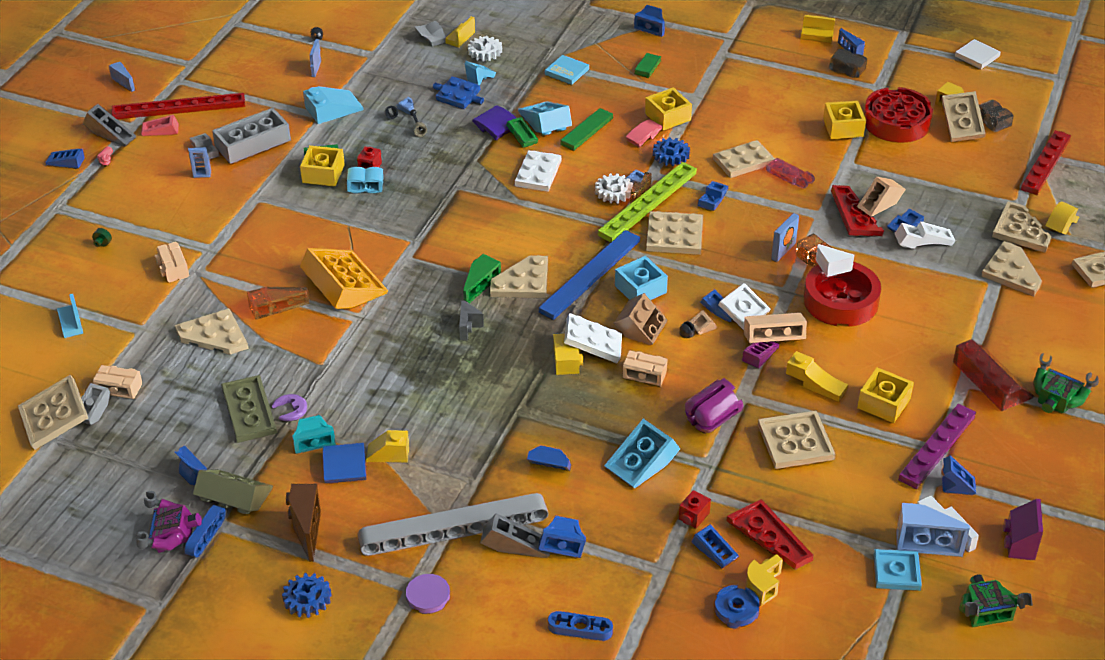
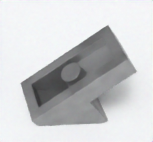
[459,301,484,341]

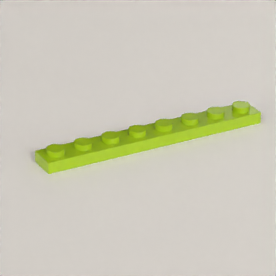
[598,162,697,242]

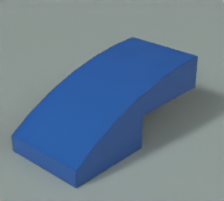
[698,181,729,211]
[887,208,924,232]
[700,289,733,322]

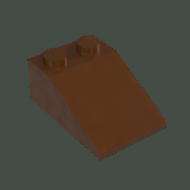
[286,484,321,562]

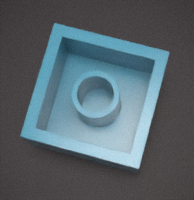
[615,256,668,300]

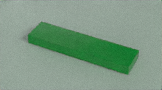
[561,108,613,151]

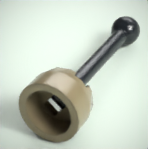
[410,109,427,137]

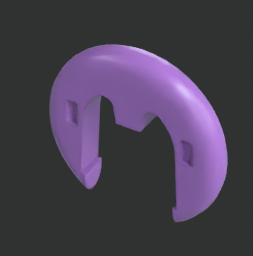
[272,394,307,422]

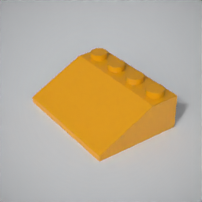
[300,248,388,309]

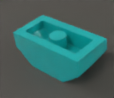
[292,415,336,454]

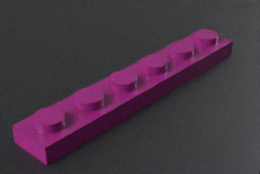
[898,403,976,489]

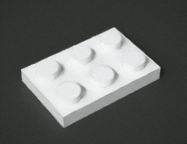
[515,150,561,192]
[564,313,622,363]

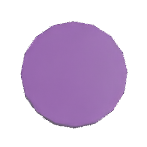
[406,574,450,614]

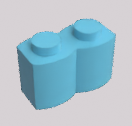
[347,167,383,193]

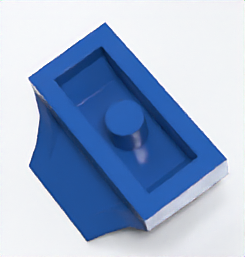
[634,5,665,37]
[175,445,207,485]
[527,445,571,471]
[538,516,586,558]

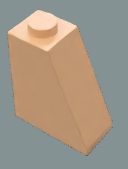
[857,177,906,216]

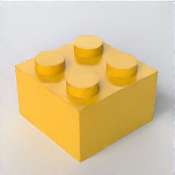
[645,87,692,130]
[823,101,866,139]
[300,145,345,186]
[857,367,914,423]

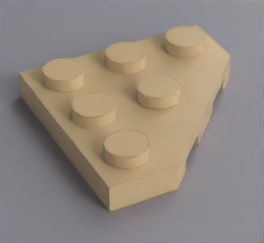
[992,201,1052,253]
[981,241,1042,297]
[490,255,548,298]
[175,308,249,355]

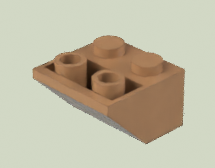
[614,293,668,345]

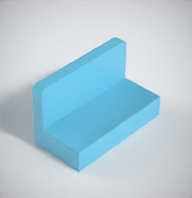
[57,294,83,338]

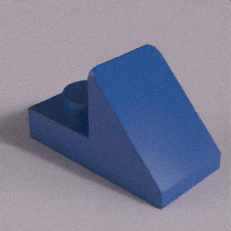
[942,455,976,495]

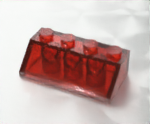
[953,339,1034,411]

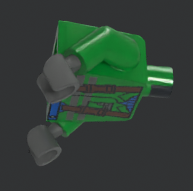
[1033,353,1099,413]
[959,574,1033,627]

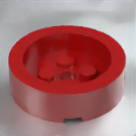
[864,87,933,143]
[804,262,881,327]

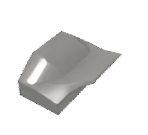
[414,21,446,46]
[81,383,110,425]

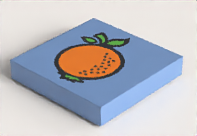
[771,213,799,262]

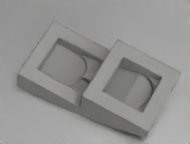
[190,133,219,159]

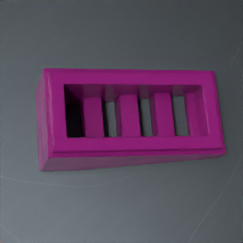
[742,341,779,369]

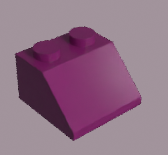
[1003,499,1043,560]

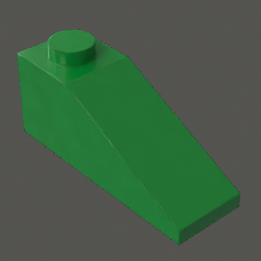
[463,254,501,303]

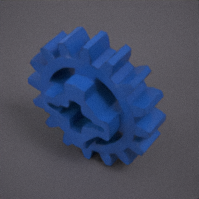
[653,137,690,166]
[282,573,332,618]

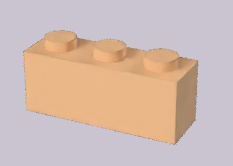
[744,313,807,343]

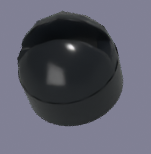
[310,27,323,41]
[385,105,398,119]
[679,321,695,338]

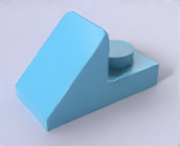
[465,61,496,85]

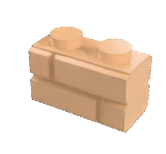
[155,242,189,282]
[623,350,668,386]
[93,365,142,399]

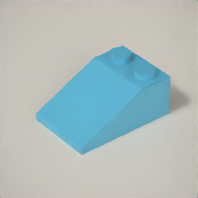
[303,86,363,124]
[518,101,572,135]
[604,419,680,488]

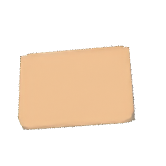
[689,310,717,335]

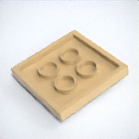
[646,211,703,255]
[18,375,88,450]
[758,411,836,469]

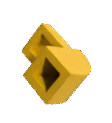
[1045,201,1079,235]
[746,554,783,606]

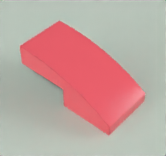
[626,119,662,147]

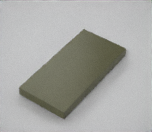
[221,375,277,443]

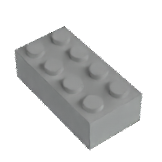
[212,108,291,164]

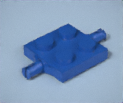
[433,76,484,109]

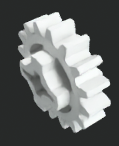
[468,36,502,61]
[595,174,633,203]

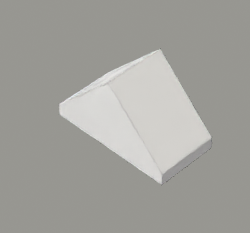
[816,244,854,277]

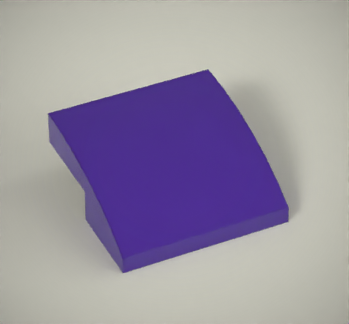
[472,105,516,140]

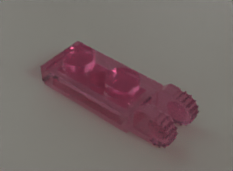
[766,158,815,188]

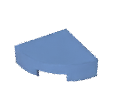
[397,97,414,115]

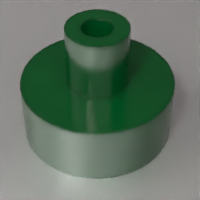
[92,228,112,247]

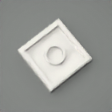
[955,39,1000,69]
[718,283,770,330]

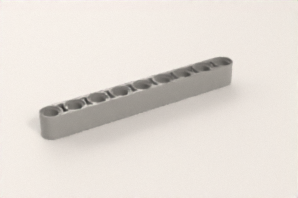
[357,493,549,556]

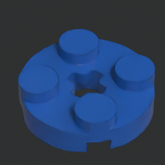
[714,585,759,629]

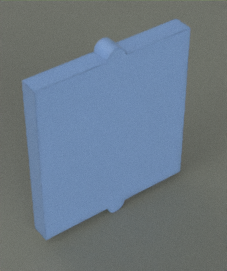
[309,39,321,77]

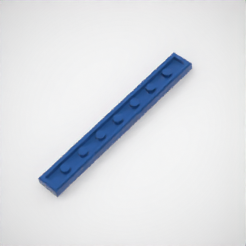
[539,230,640,320]

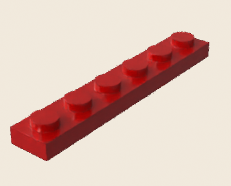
[1021,130,1071,195]

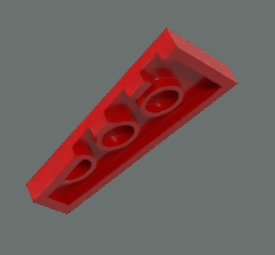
[831,185,884,236]
[726,499,814,570]

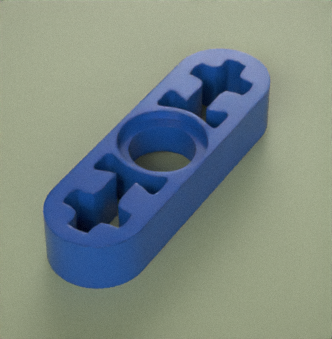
[185,505,226,558]
[548,611,613,641]

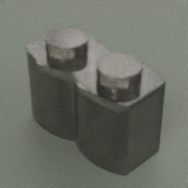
[829,49,868,78]
[979,100,1014,132]

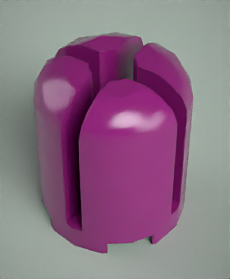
[685,378,743,433]

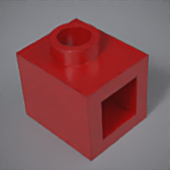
[357,146,382,169]
[678,490,711,529]

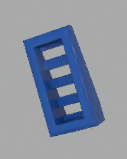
[838,28,865,59]
[46,149,85,168]
[691,524,739,568]

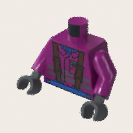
[136,491,202,553]

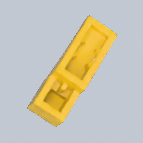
[786,351,848,402]

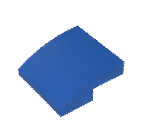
[323,443,366,483]

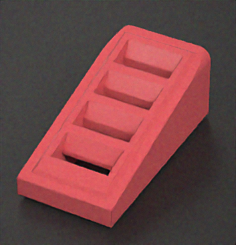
[141,115,179,136]

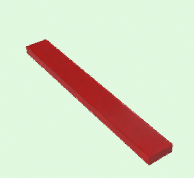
[111,93,246,119]

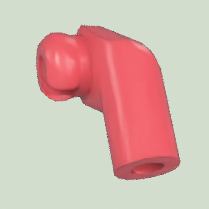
[97,146,113,166]

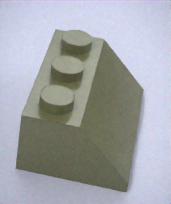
[193,469,273,514]

